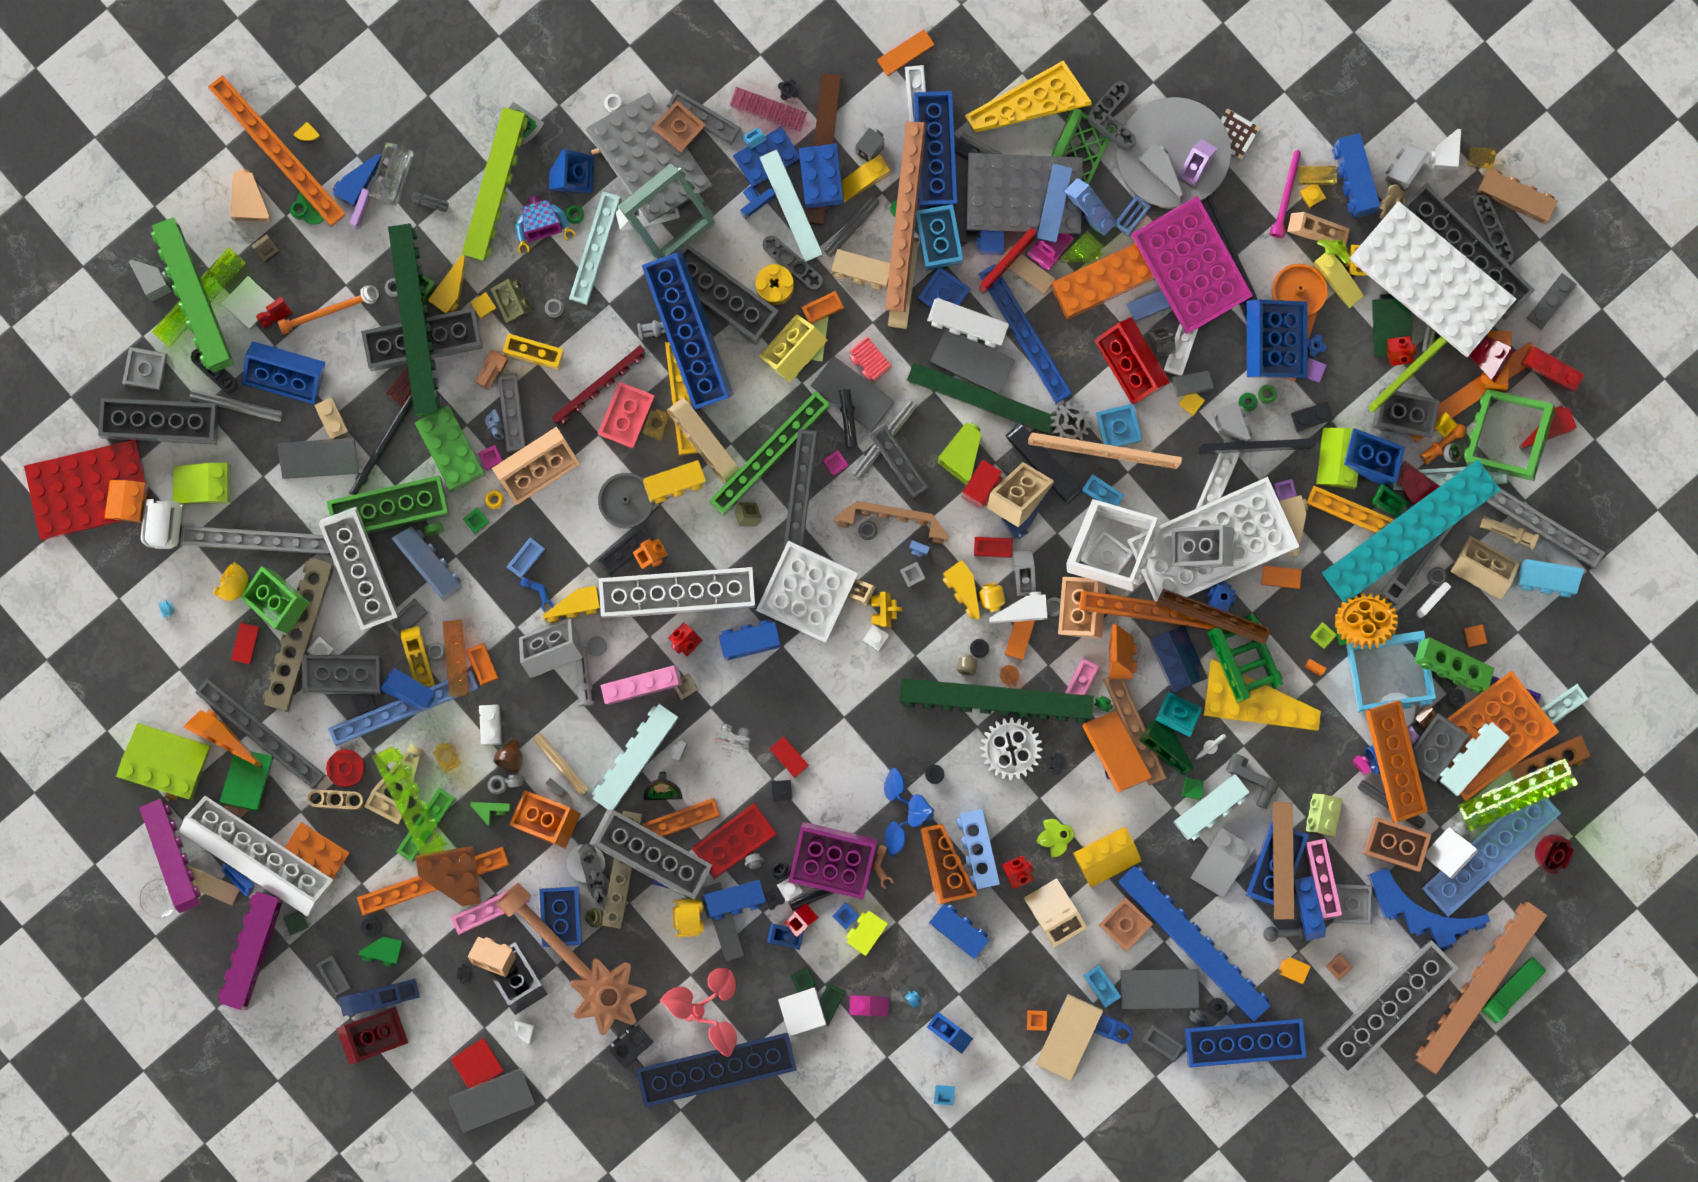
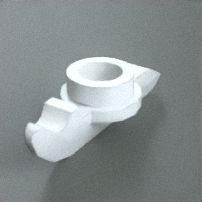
[1195,734,1226,759]

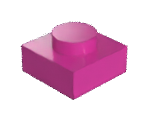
[1351,755,1372,775]

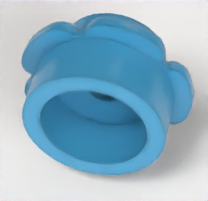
[904,991,922,1009]

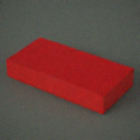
[974,537,1013,558]
[231,623,260,665]
[769,736,809,778]

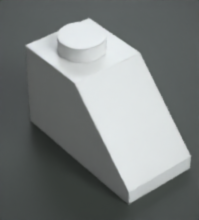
[1430,129,1461,170]

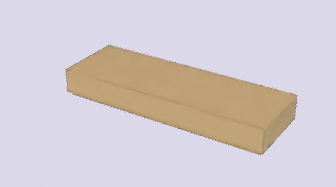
[998,245,1055,295]

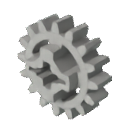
[1050,402,1092,441]

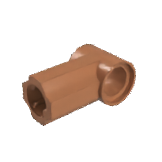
[475,349,509,390]

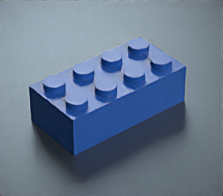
[1332,133,1380,219]
[1245,822,1309,906]

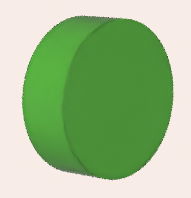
[424,523,444,536]

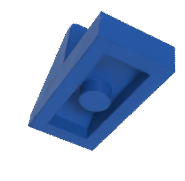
[767,923,804,950]

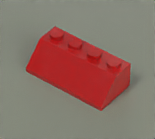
[1094,317,1170,405]

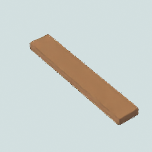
[1103,677,1166,786]
[1273,802,1294,919]

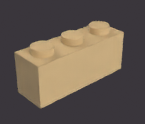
[831,249,890,290]

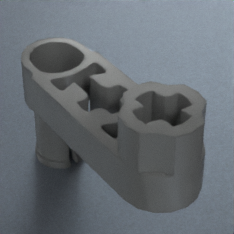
[1226,753,1280,809]
[578,843,607,906]

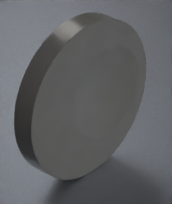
[598,473,654,529]

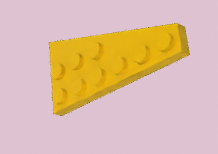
[1203,659,1321,731]

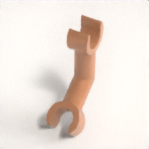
[873,845,893,889]

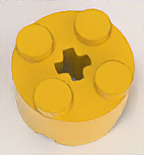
[755,264,794,306]
[673,897,704,938]

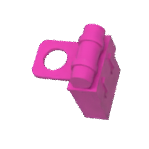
[1027,234,1074,271]

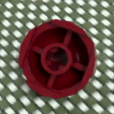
[1535,834,1574,874]

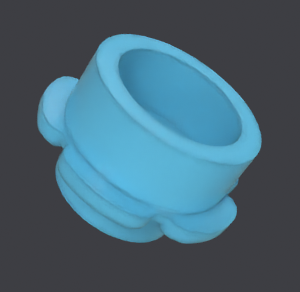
[159,599,174,618]

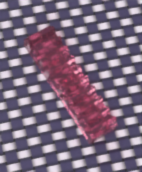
[730,87,807,132]

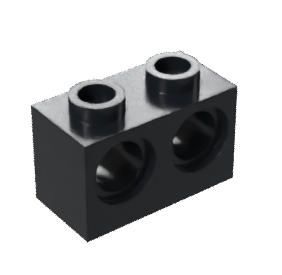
[609,1024,654,1068]

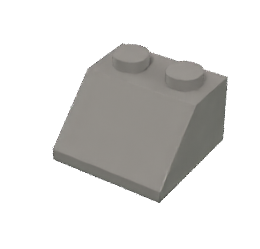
[1385,145,1430,191]
[129,260,173,302]

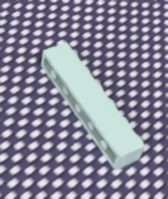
[592,704,679,810]

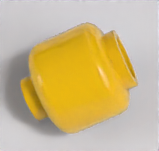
[979,582,1006,612]

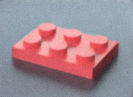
[598,381,655,449]

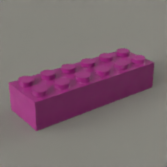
[218,891,283,1010]

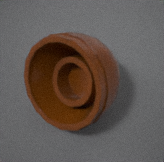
[493,739,523,771]

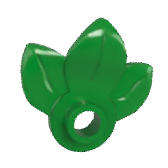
[290,193,323,225]

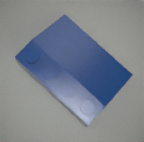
[1247,299,1308,378]

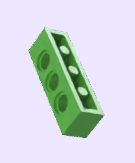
[1414,637,1494,693]

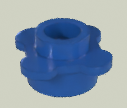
[1307,334,1327,357]

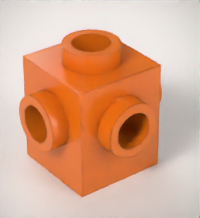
[633,538,668,569]

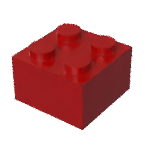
[961,460,1003,509]

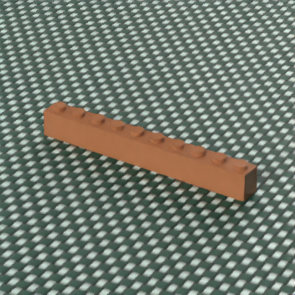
[1415,902,1547,1074]

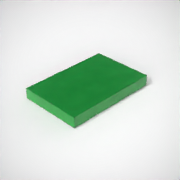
[220,751,273,812]

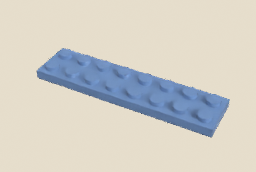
[1421,785,1561,917]

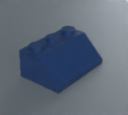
[1149,626,1208,694]

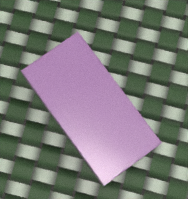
[349,188,371,229]

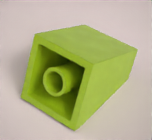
[937,422,982,486]

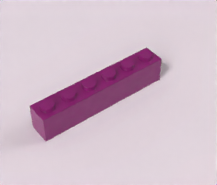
[139,799,201,913]

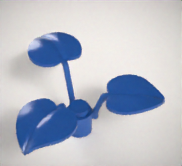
[884,768,935,857]

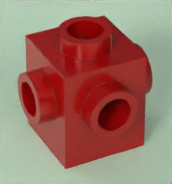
[1387,336,1417,366]
[668,622,703,657]
[1002,856,1034,889]

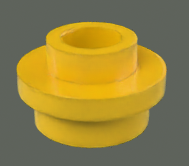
[485,490,504,509]

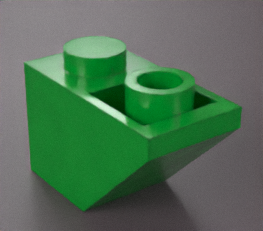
[359,937,404,967]

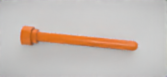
[278,295,365,335]

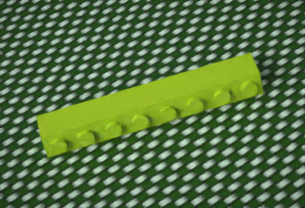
[462,107,529,261]

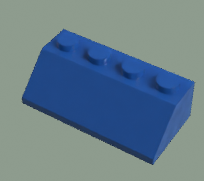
[242,341,325,405]

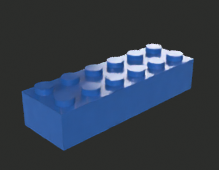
[913,91,957,209]
[1184,1019,1306,1068]

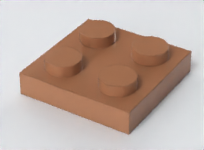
[652,101,706,153]
[1099,897,1153,952]

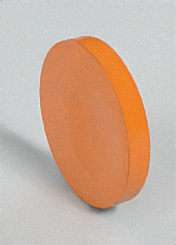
[1272,264,1328,317]

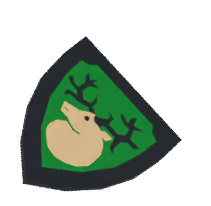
[643,771,682,800]

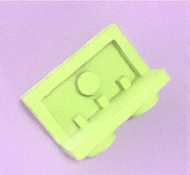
[1306,794,1342,837]

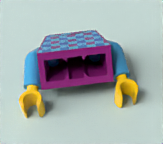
[515,196,575,254]

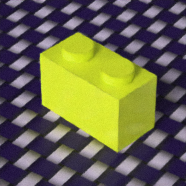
[846,911,888,956]

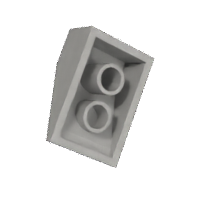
[1171,525,1234,567]
[1190,828,1255,898]

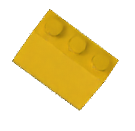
[1073,826,1142,888]

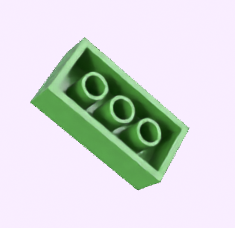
[415,405,485,493]

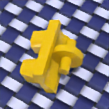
[871,592,902,628]

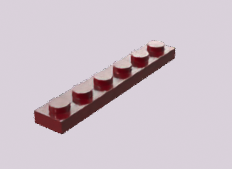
[552,345,646,425]

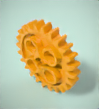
[1335,593,1398,650]

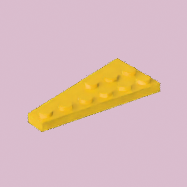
[965,61,1092,133]

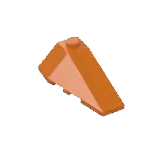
[184,709,262,767]

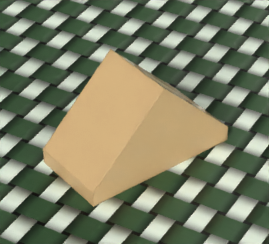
[847,579,875,606]

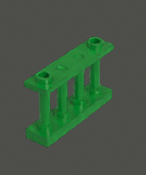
[1207,613,1283,703]

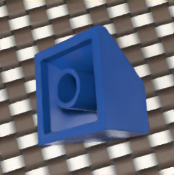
[549,149,594,193]

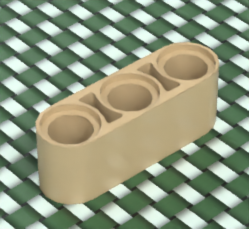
[307,790,365,810]

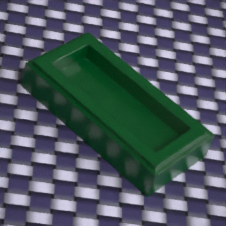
[820,983,846,1026]

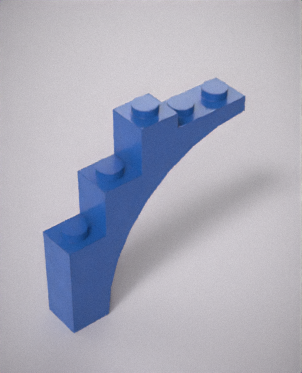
[1368,868,1491,951]

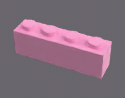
[600,665,683,705]
[1305,839,1342,920]

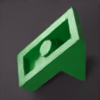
[1372,484,1408,518]

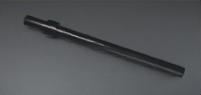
[349,396,413,495]

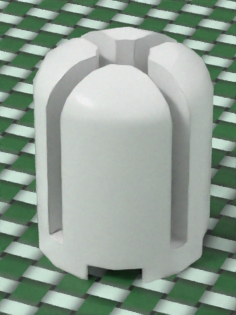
[141,499,183,549]

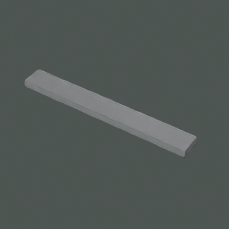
[1485,487,1605,569]
[180,526,331,555]

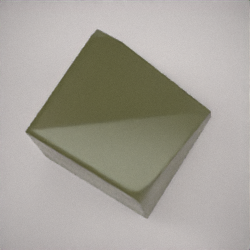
[735,502,761,526]

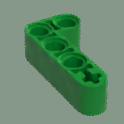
[1481,956,1546,1024]

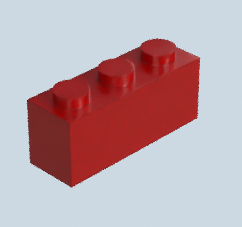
[1521,347,1585,392]

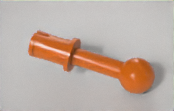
[1420,424,1467,465]

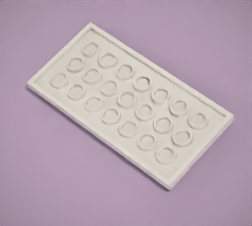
[1349,201,1516,357]
[1127,477,1299,601]

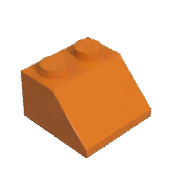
[105,480,149,523]

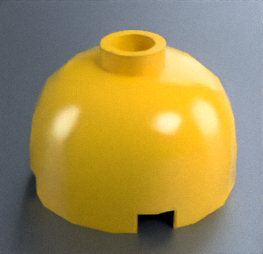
[213,562,249,601]

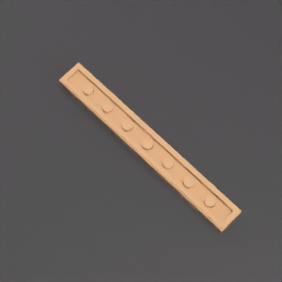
[1028,433,1182,469]

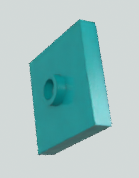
[1156,691,1203,737]

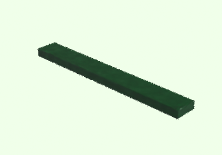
[907,362,1055,434]

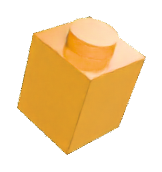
[1279,957,1311,984]

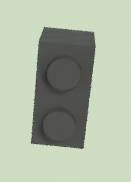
[856,127,885,162]

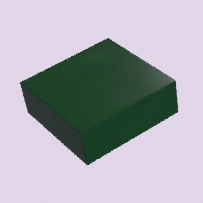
[283,911,309,935]
[791,968,816,993]

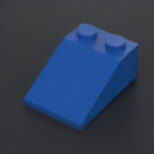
[1344,428,1405,486]

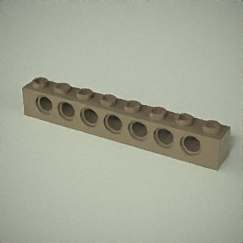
[262,558,334,712]

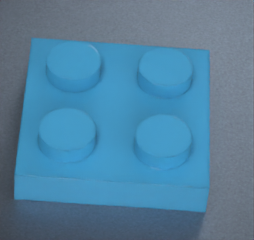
[1096,404,1142,447]

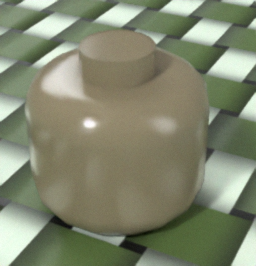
[957,655,977,675]

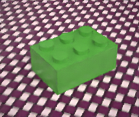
[240,566,310,634]

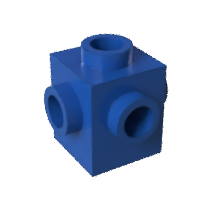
[1207,582,1237,612]

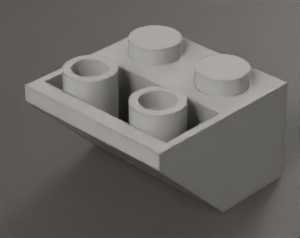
[1213,403,1252,442]

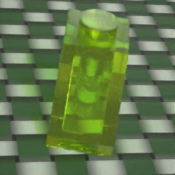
[1060,231,1104,263]

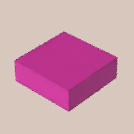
[478,445,503,471]
[822,450,849,477]

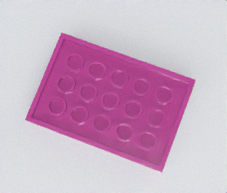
[1130,196,1253,334]

